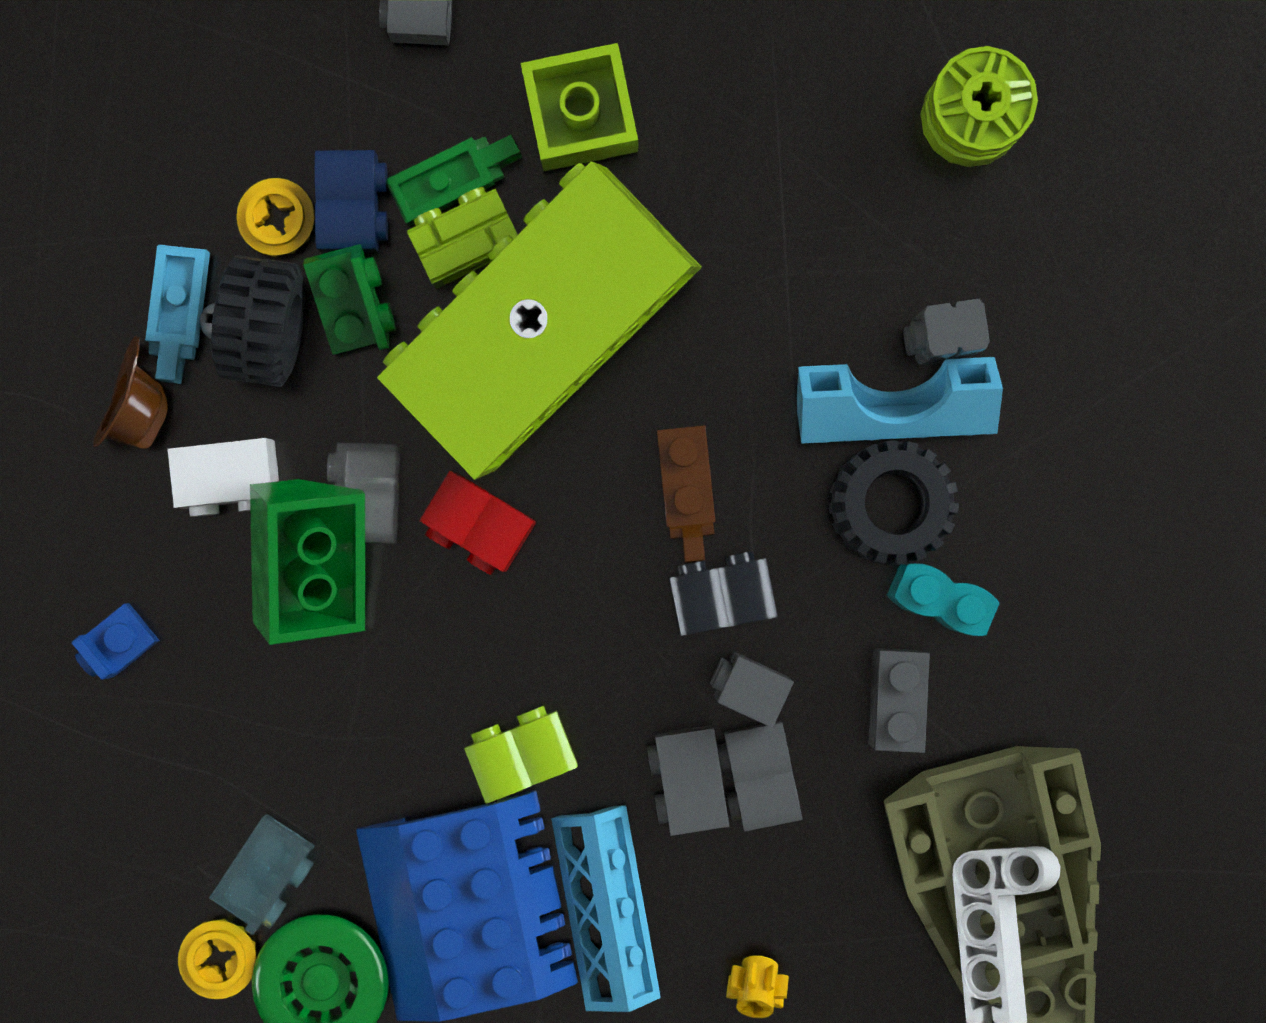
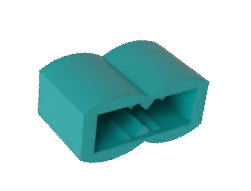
[887,563,1000,636]

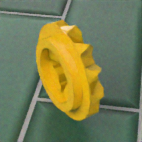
[237,178,315,257]
[178,919,256,999]

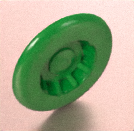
[252,914,389,1023]

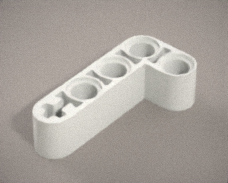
[952,846,1060,1023]

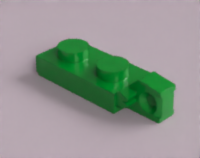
[386,134,523,227]

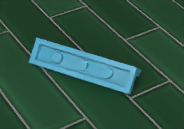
[551,805,661,1012]

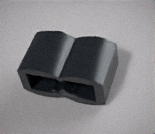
[668,551,778,636]

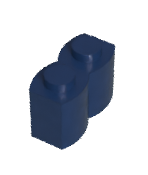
[315,150,388,253]

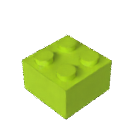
[521,43,638,171]

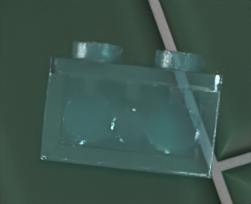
[209,814,315,935]

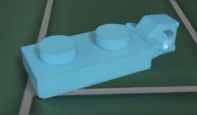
[145,245,210,384]

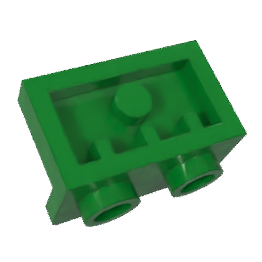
[303,244,396,355]

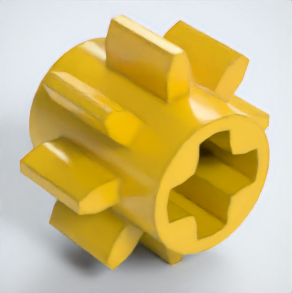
[726,956,789,1018]

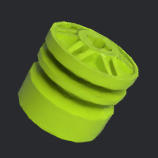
[921,46,1038,167]

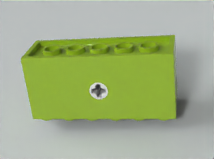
[377,161,702,480]

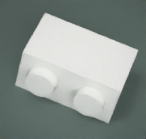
[168,438,279,517]

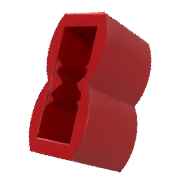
[419,470,536,575]

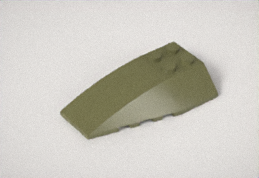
[883,746,1101,1023]

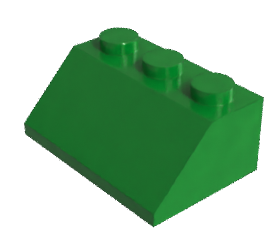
[250,479,365,645]

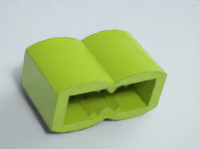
[464,706,578,804]

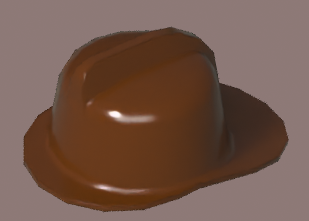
[93,336,168,449]

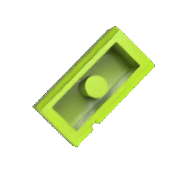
[407,187,518,289]

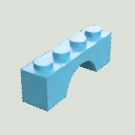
[797,357,1003,443]

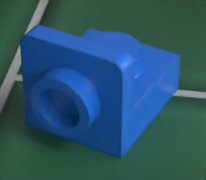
[72,603,160,680]

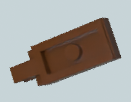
[657,425,715,563]

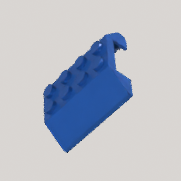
[356,790,578,1022]

